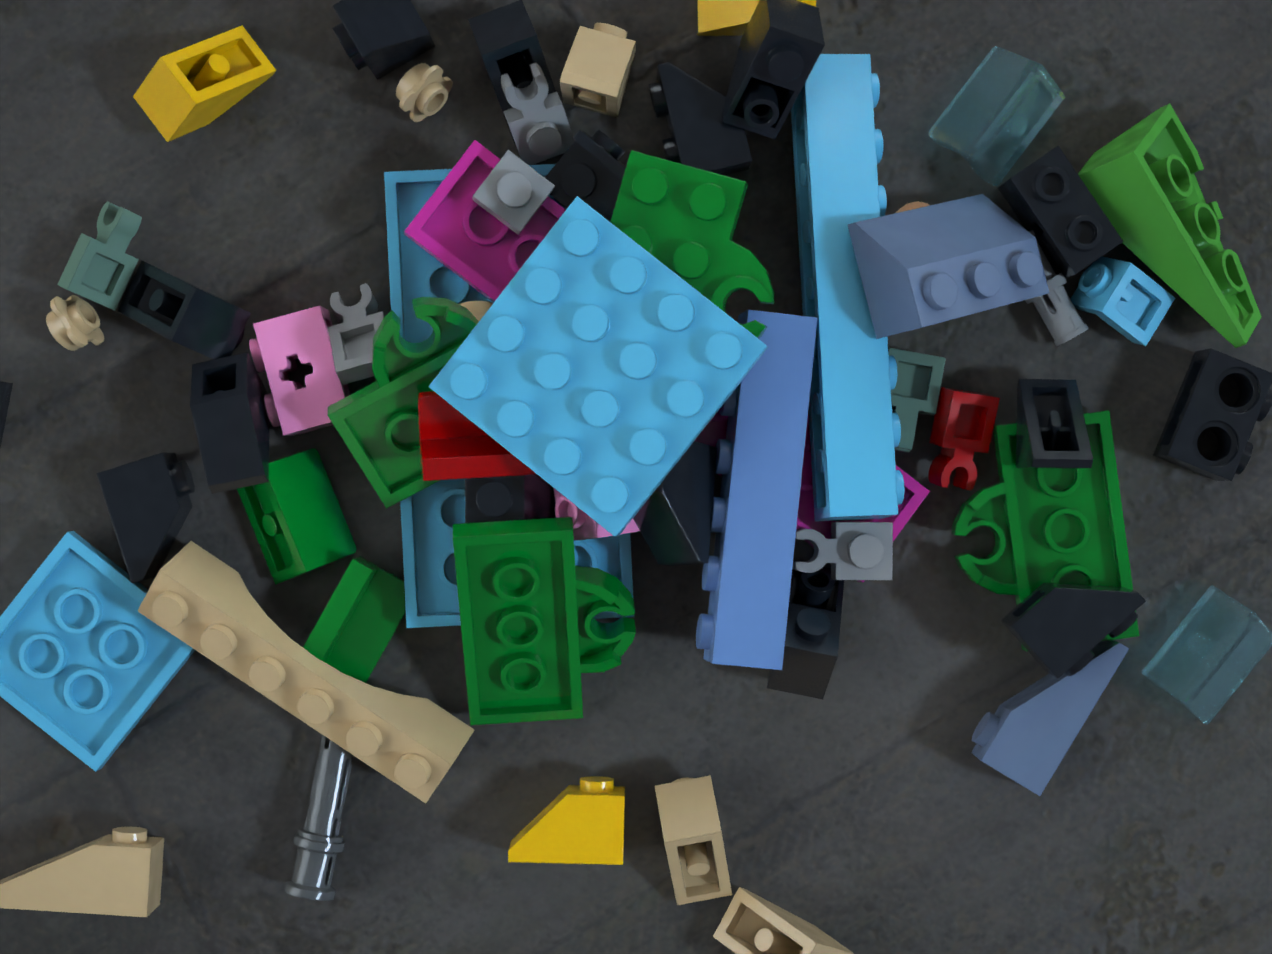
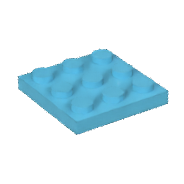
[0,531,195,772]

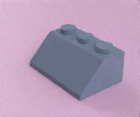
[848,194,1050,339]

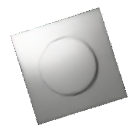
[472,150,555,235]

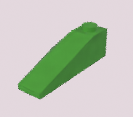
[1078,103,1262,348]

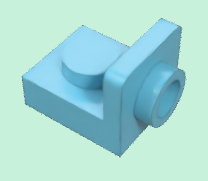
[1071,256,1175,346]

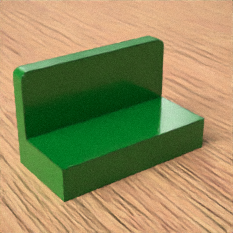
[237,448,357,585]
[303,556,406,683]

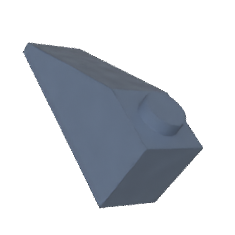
[971,640,1129,796]

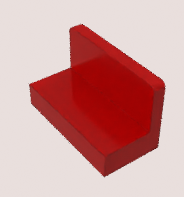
[417,391,536,481]

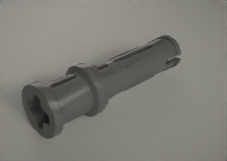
[284,735,353,901]

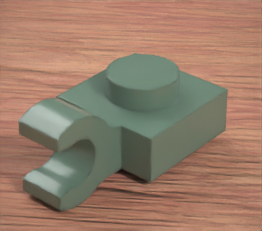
[57,201,142,311]
[888,348,946,453]

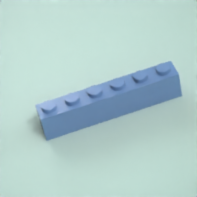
[696,310,818,670]

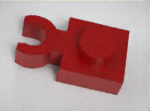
[928,387,1000,491]

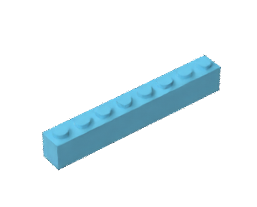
[791,54,905,521]

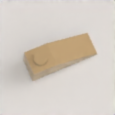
[0,827,164,917]

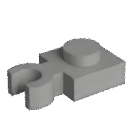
[501,63,575,165]
[328,283,385,385]
[792,522,893,580]

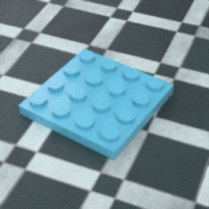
[428,196,768,537]

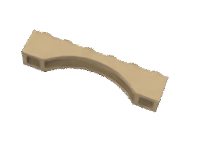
[138,541,474,803]

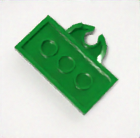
[611,150,774,339]
[328,297,479,509]
[951,410,1139,652]
[453,517,636,725]

